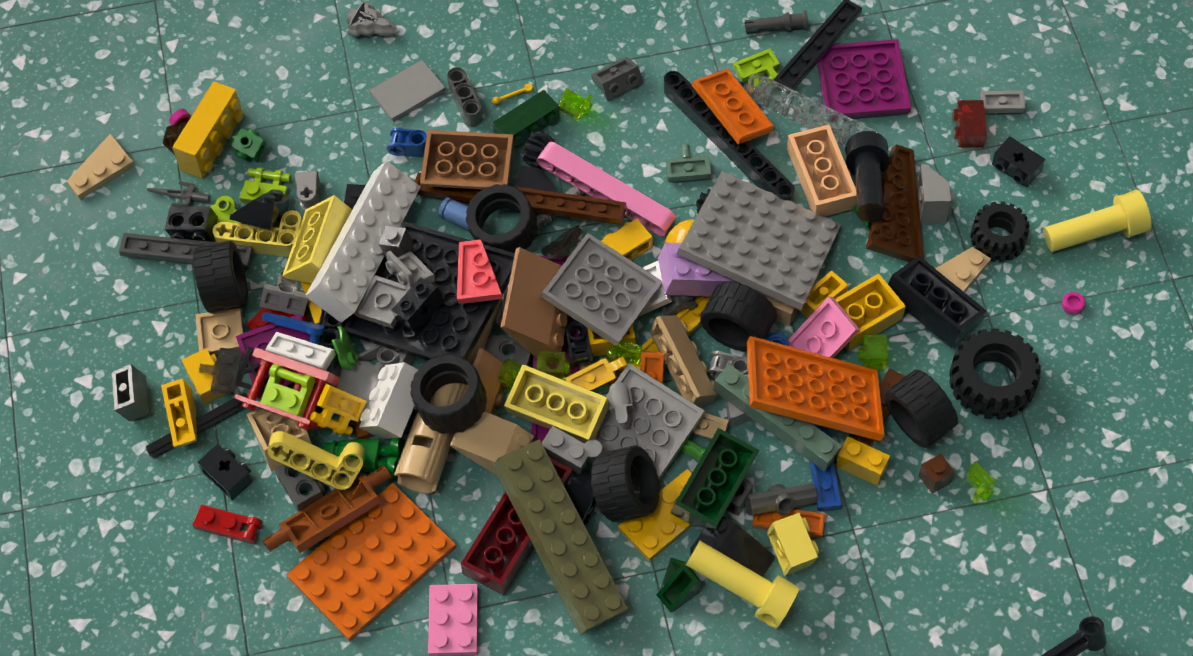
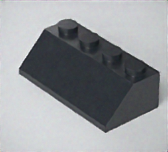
[888,256,987,348]

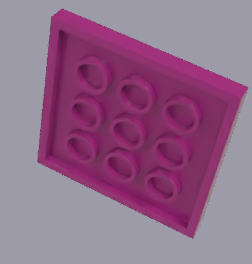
[817,39,911,120]

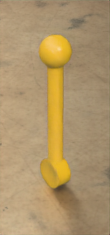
[492,84,533,105]

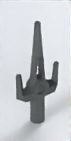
[147,181,210,207]

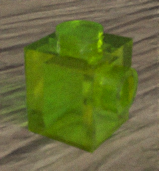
[858,335,888,371]

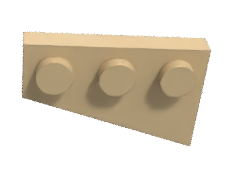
[935,247,991,292]

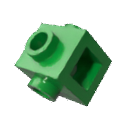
[231,128,267,162]

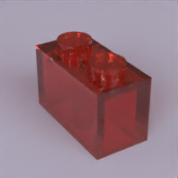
[952,100,987,148]

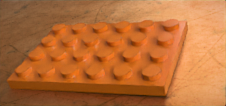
[747,336,884,441]
[286,483,456,642]

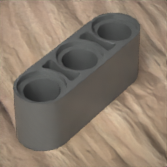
[447,67,482,127]

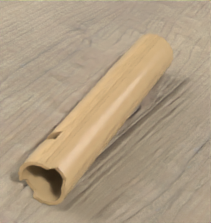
[394,295,503,494]

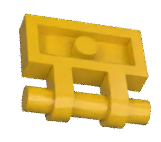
[310,384,367,436]

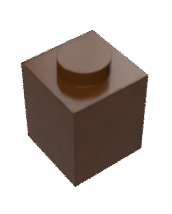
[919,454,955,494]

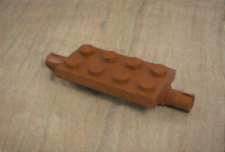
[262,465,391,553]

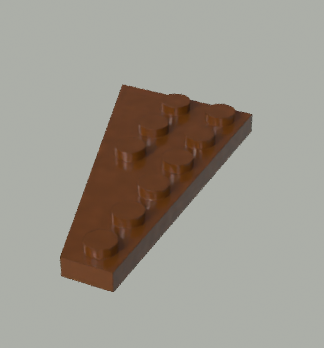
[866,144,924,262]

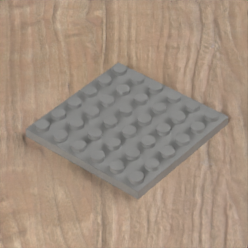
[677,171,841,310]

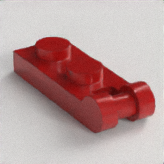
[193,504,263,544]

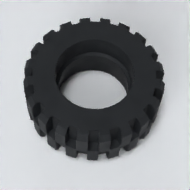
[949,328,1041,419]

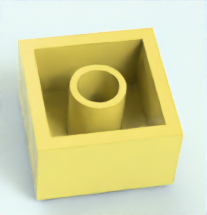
[767,513,819,576]

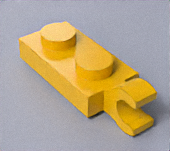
[565,357,627,391]

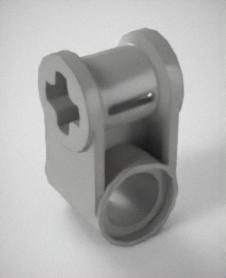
[295,170,320,212]
[706,351,748,380]

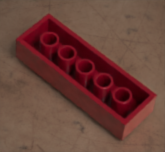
[461,457,573,596]

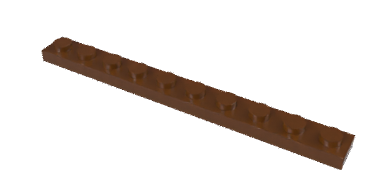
[414,172,627,225]

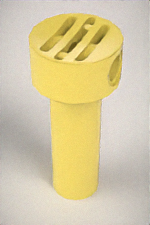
[1043,189,1152,252]
[686,541,799,629]

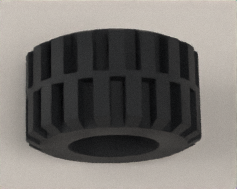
[970,201,1030,262]

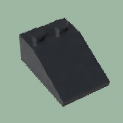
[690,516,775,577]

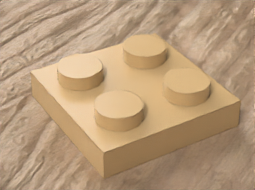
[195,307,244,355]

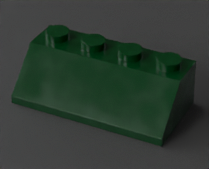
[671,428,760,529]

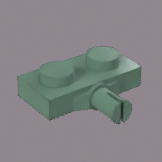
[666,144,711,182]

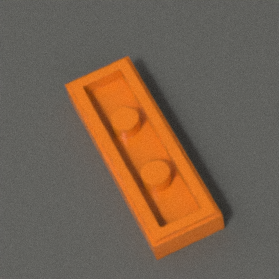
[752,509,825,538]

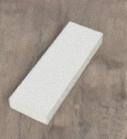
[265,332,336,371]

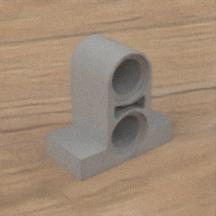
[259,270,308,317]

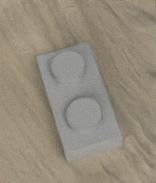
[979,90,1025,114]

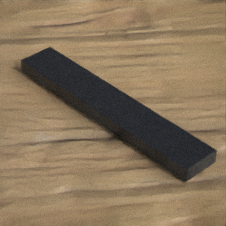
[773,0,862,94]

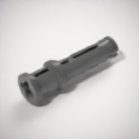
[744,10,808,33]

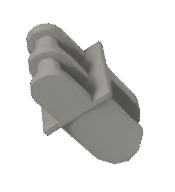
[609,382,635,429]

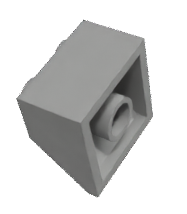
[917,164,954,224]

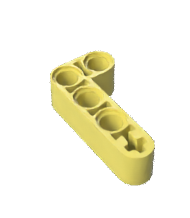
[213,210,302,257]
[268,431,365,490]

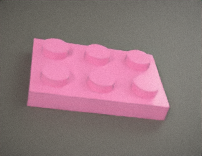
[787,297,860,358]
[428,584,478,656]

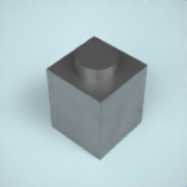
[379,226,414,259]

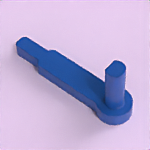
[262,312,324,345]

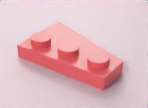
[457,239,504,304]

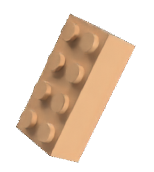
[787,125,857,217]

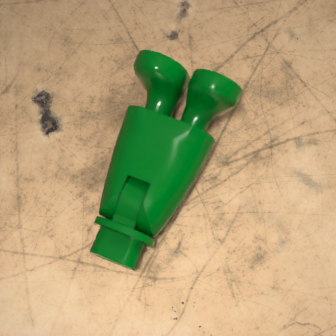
[322,437,403,478]

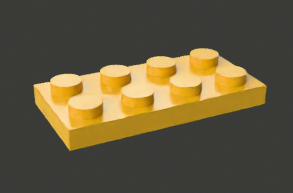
[618,469,693,562]

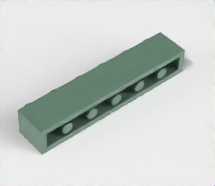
[713,364,842,472]

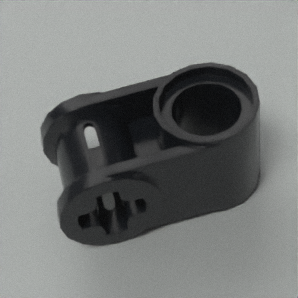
[566,321,593,367]

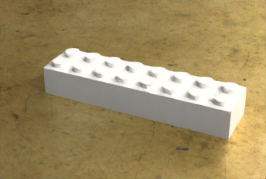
[305,161,421,322]

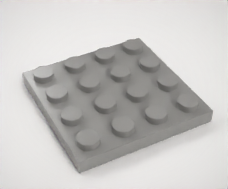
[540,233,662,346]
[582,363,705,481]

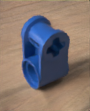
[387,128,427,157]

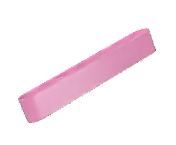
[537,142,676,236]

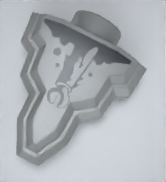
[347,2,397,37]

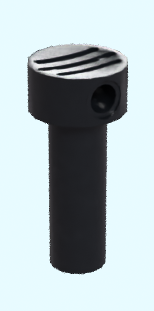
[845,131,889,223]

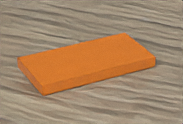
[692,69,775,145]

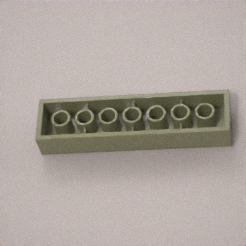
[493,439,628,635]

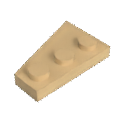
[67,134,134,200]

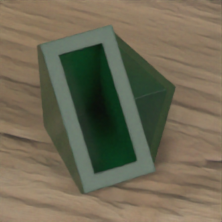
[656,557,701,612]

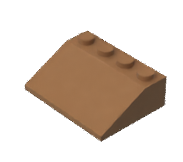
[420,130,514,189]
[500,247,568,359]

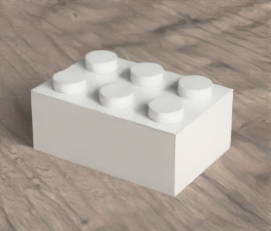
[359,362,418,439]

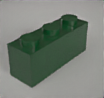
[493,90,560,147]

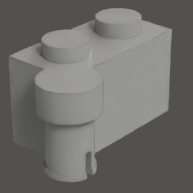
[542,426,602,474]

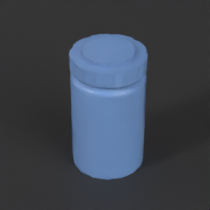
[438,197,469,230]

